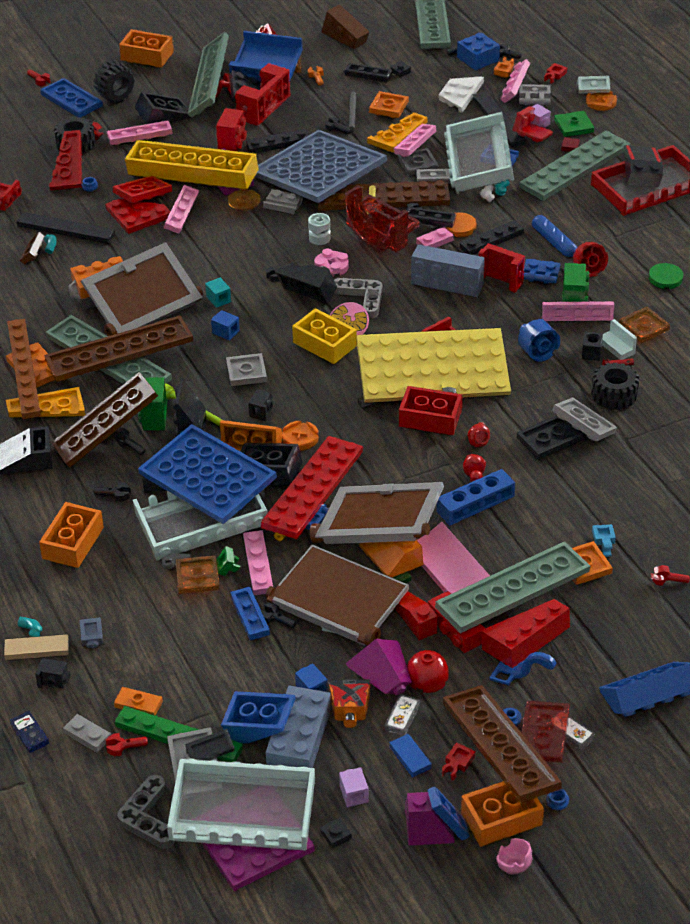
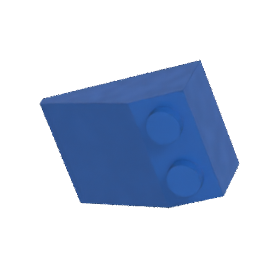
[221,691,296,743]

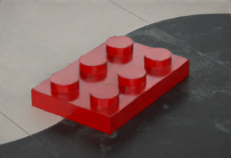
[113,175,172,203]

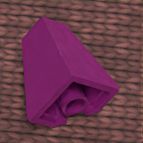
[346,639,412,695]
[405,792,454,845]

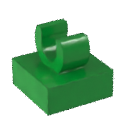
[216,546,240,576]

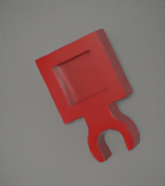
[544,63,567,83]
[442,742,476,780]

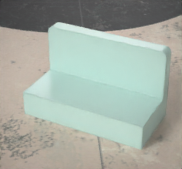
[576,76,610,93]
[602,319,637,360]

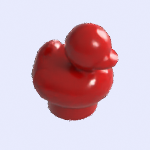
[467,422,490,447]
[463,454,486,482]

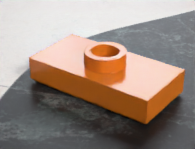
[114,687,163,716]

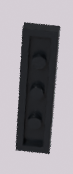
[246,129,310,154]
[459,220,524,255]

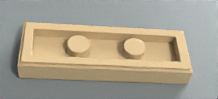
[4,635,69,660]

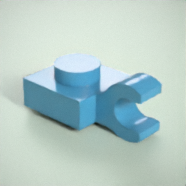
[592,524,616,557]

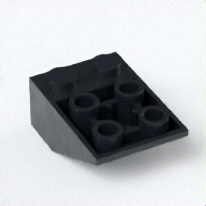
[172,378,207,437]
[0,426,53,474]

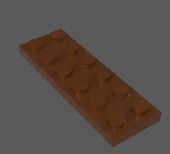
[51,372,158,468]

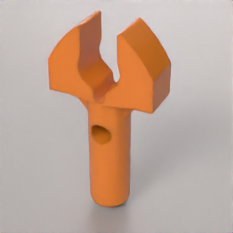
[308,66,324,86]

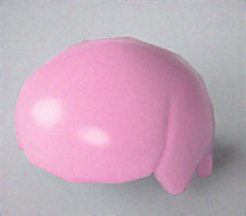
[496,838,532,875]

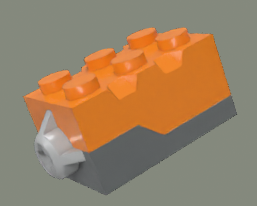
[68,256,123,310]

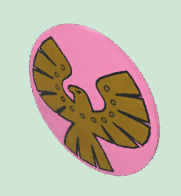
[330,302,369,335]

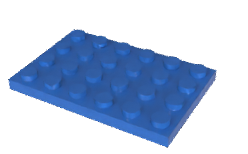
[138,424,277,524]

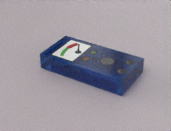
[10,711,49,753]

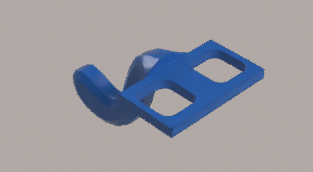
[489,652,556,686]

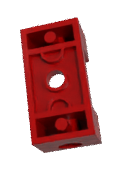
[235,63,290,126]

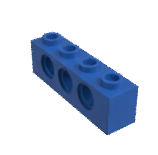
[437,469,515,526]

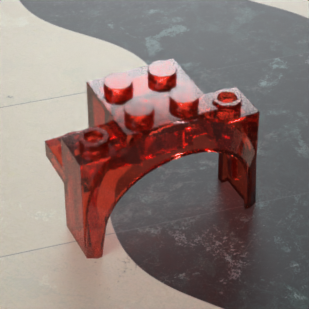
[345,185,419,253]

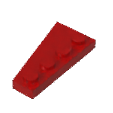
[49,130,82,191]

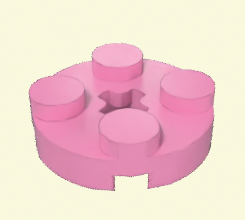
[314,249,349,277]

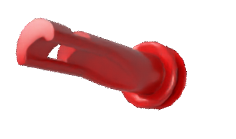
[602,358,634,366]

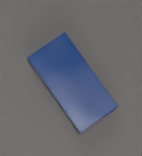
[390,734,431,777]

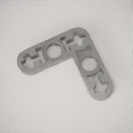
[334,278,382,318]

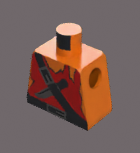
[329,679,370,728]

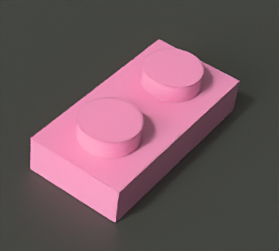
[416,227,454,248]

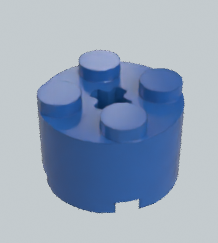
[518,319,560,362]

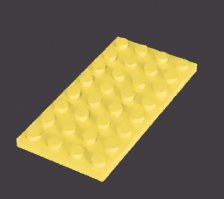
[356,328,511,403]

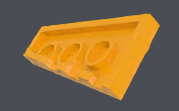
[367,113,428,153]
[6,387,85,417]

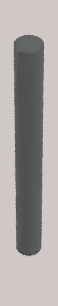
[349,92,356,131]

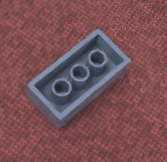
[411,244,485,297]
[266,686,331,768]

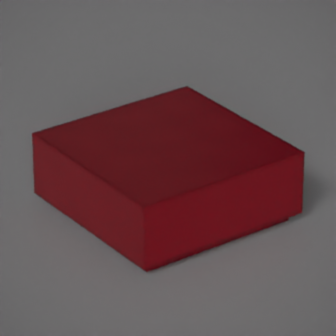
[561,137,580,152]

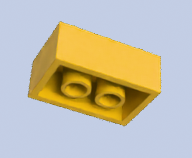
[292,308,357,364]

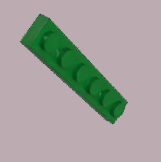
[115,706,243,763]

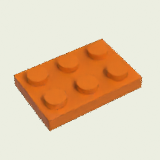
[6,342,55,388]

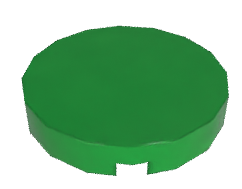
[649,263,684,289]

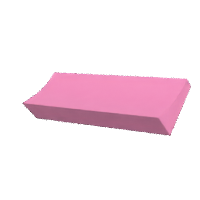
[417,522,490,594]

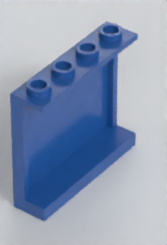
[229,31,303,81]

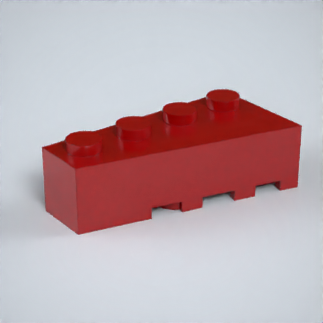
[481,599,570,668]

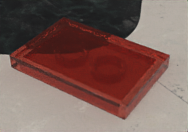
[521,701,570,763]

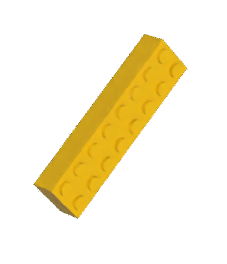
[125,140,259,189]

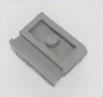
[263,189,303,214]

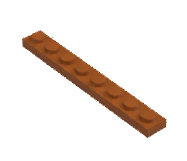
[7,319,41,419]

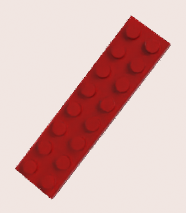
[261,436,363,539]

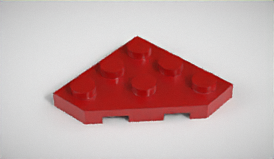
[105,199,171,234]

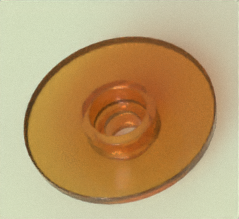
[228,189,261,210]

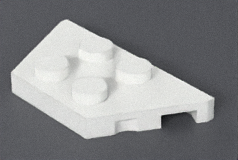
[439,77,484,112]

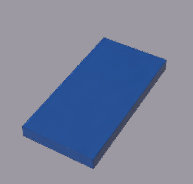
[40,78,103,118]

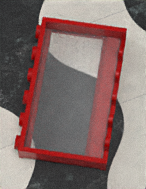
[591,145,690,216]

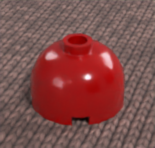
[573,242,609,277]
[407,650,449,693]

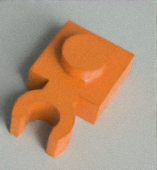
[494,57,514,77]

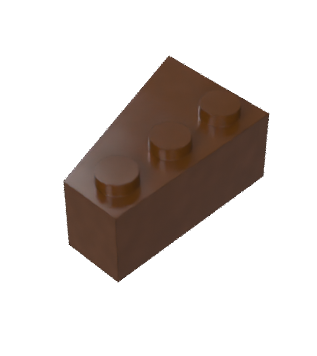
[321,4,369,49]

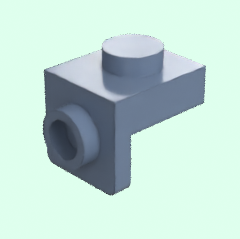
[80,617,103,648]

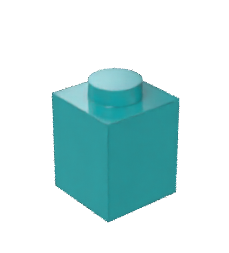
[205,277,231,308]

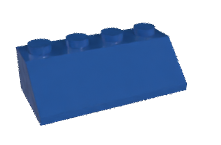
[599,662,690,716]

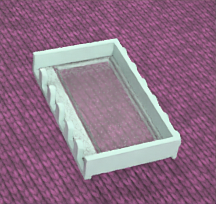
[444,112,514,193]
[133,491,267,561]
[167,759,315,850]

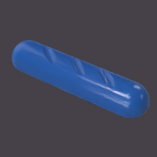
[532,215,577,257]

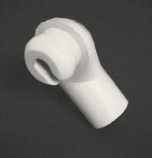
[480,184,495,202]

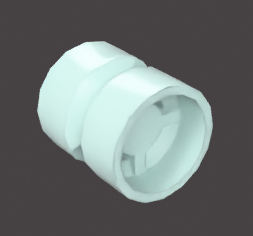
[308,213,331,245]

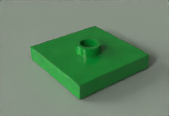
[554,111,594,137]

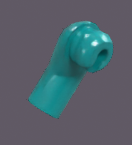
[494,180,510,196]
[44,234,56,254]
[18,616,43,637]

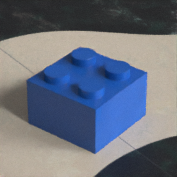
[457,33,500,70]

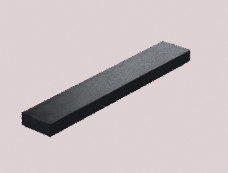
[473,91,526,148]
[16,212,115,243]

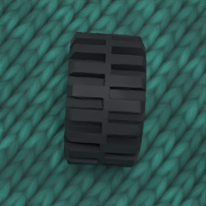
[93,60,135,103]
[54,117,95,153]
[591,363,639,410]

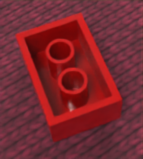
[399,386,462,435]

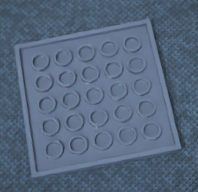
[255,130,387,203]

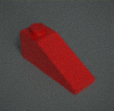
[395,591,437,640]

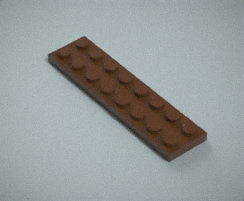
[318,180,450,211]
[44,316,194,382]
[443,685,562,803]

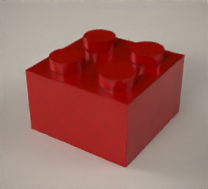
[216,108,247,152]

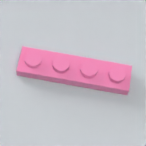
[501,59,530,103]
[107,121,172,145]
[394,124,436,157]
[164,185,199,234]
[542,301,614,321]
[243,530,273,595]

